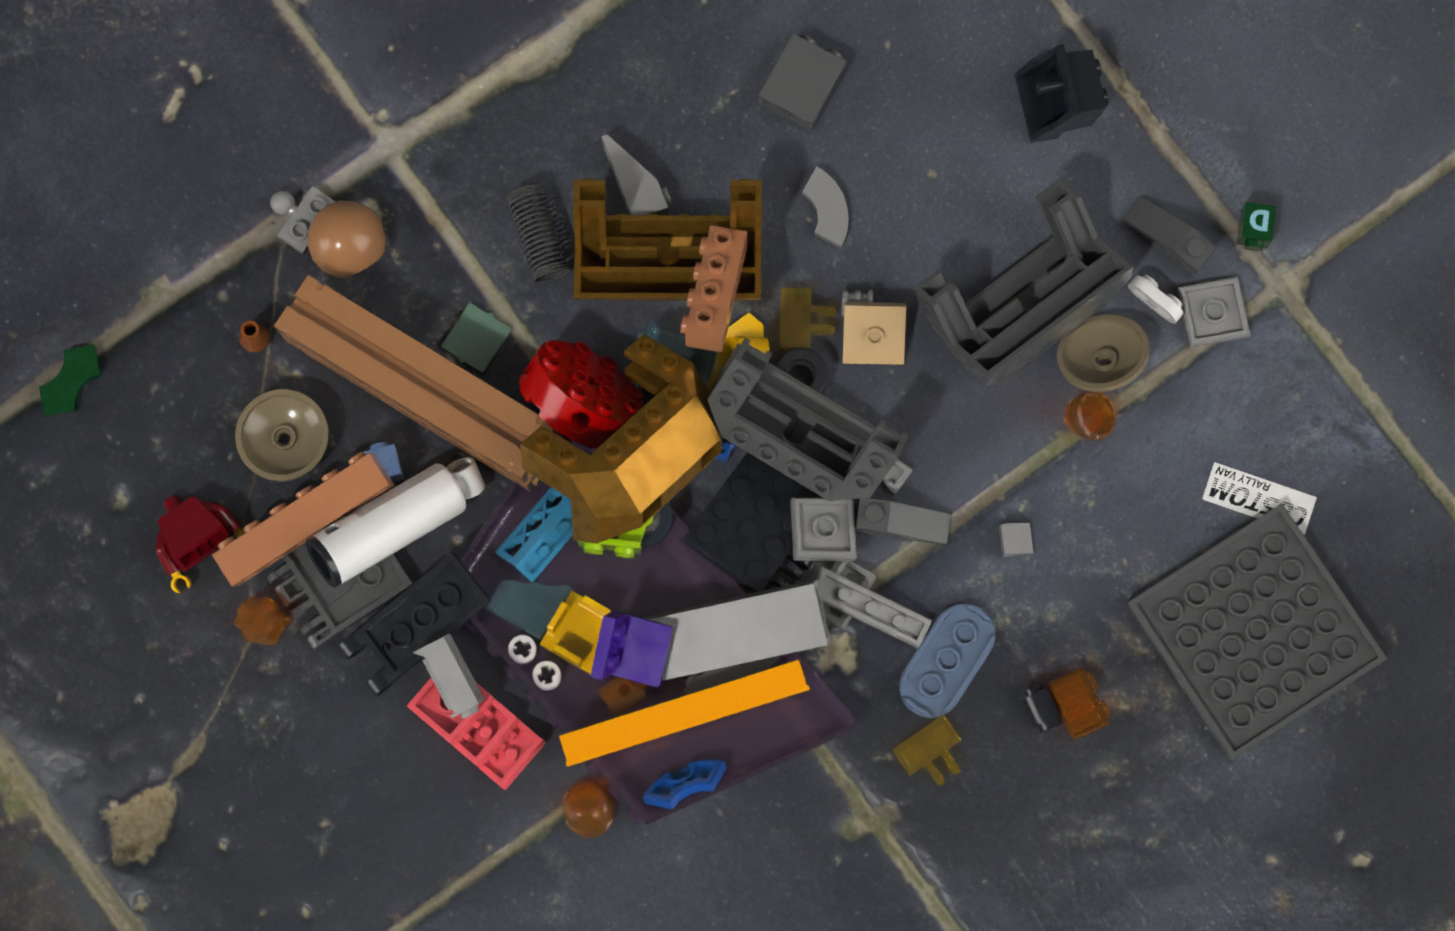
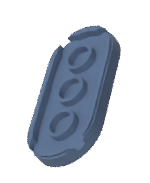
[899,604,995,718]

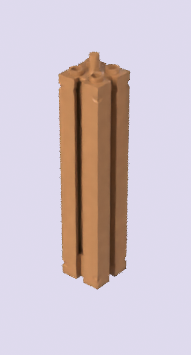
[274,275,563,492]

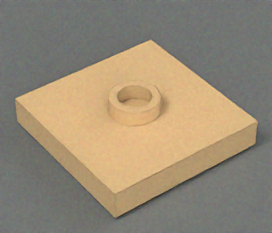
[842,302,906,365]

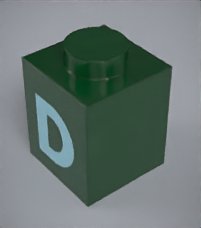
[1237,202,1276,251]

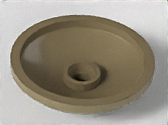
[1057,314,1150,392]
[235,389,329,482]

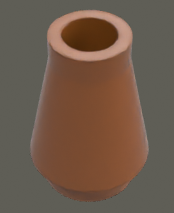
[239,321,270,352]

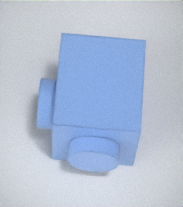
[364,442,405,483]

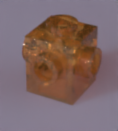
[233,596,291,645]

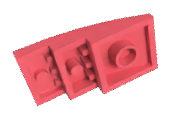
[407,678,546,790]

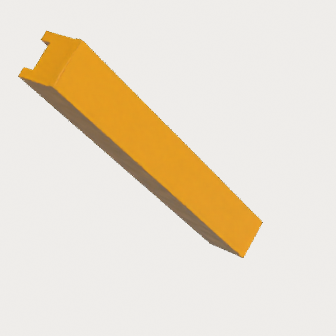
[559,660,810,767]

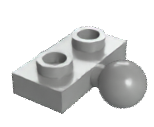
[270,186,335,255]

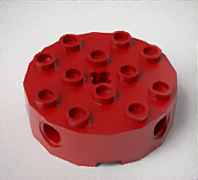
[518,340,644,449]

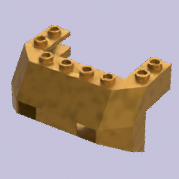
[573,178,762,301]
[520,334,722,543]

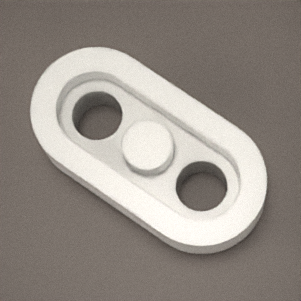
[1128,275,1184,324]

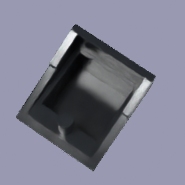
[1014,44,1108,143]

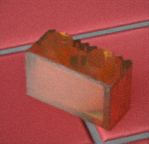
[1047,667,1111,742]

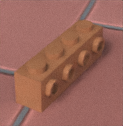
[680,225,747,353]

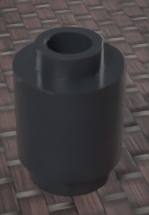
[1021,684,1063,733]

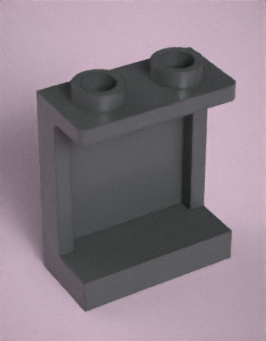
[758,34,847,131]

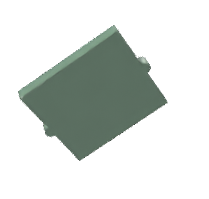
[441,302,512,374]

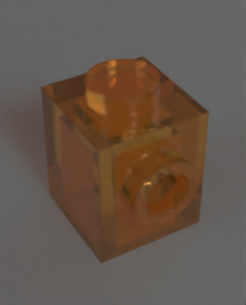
[597,677,648,718]

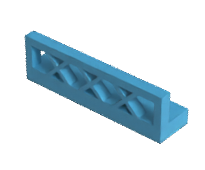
[496,487,573,583]

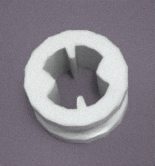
[508,635,537,664]
[532,661,561,691]

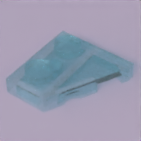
[486,580,571,640]

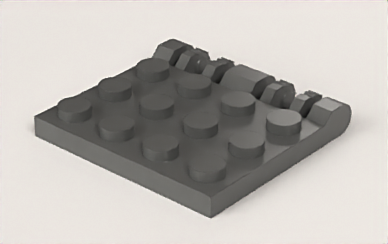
[267,543,413,650]

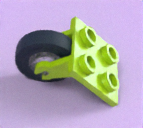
[577,503,673,558]

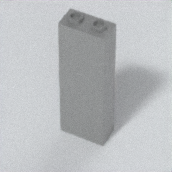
[641,579,831,685]

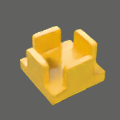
[540,591,612,675]

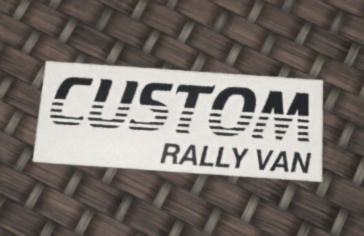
[1202,462,1317,535]

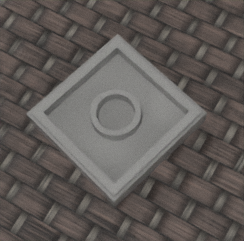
[1177,277,1251,348]
[790,498,857,561]

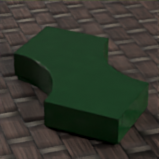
[39,344,102,418]

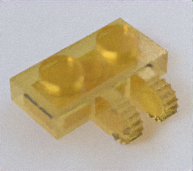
[779,287,835,350]
[892,715,962,786]

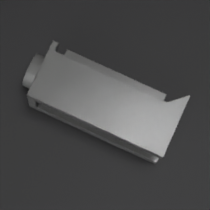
[413,633,485,719]

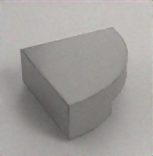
[883,459,913,496]

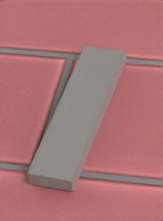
[814,567,932,649]

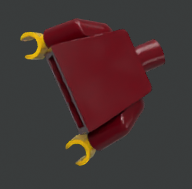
[156,495,245,593]

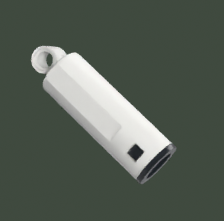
[305,457,486,588]

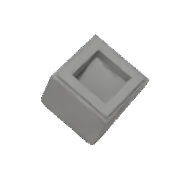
[999,523,1034,557]

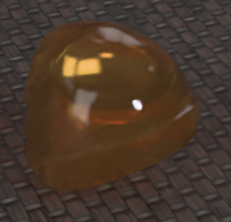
[1063,391,1116,441]
[563,781,614,838]

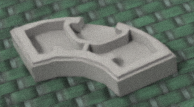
[802,166,849,249]

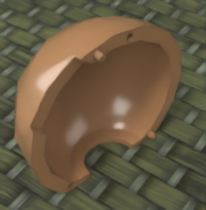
[308,200,386,278]

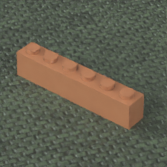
[212,452,394,587]

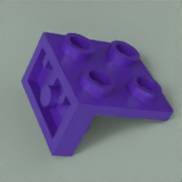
[590,610,673,687]

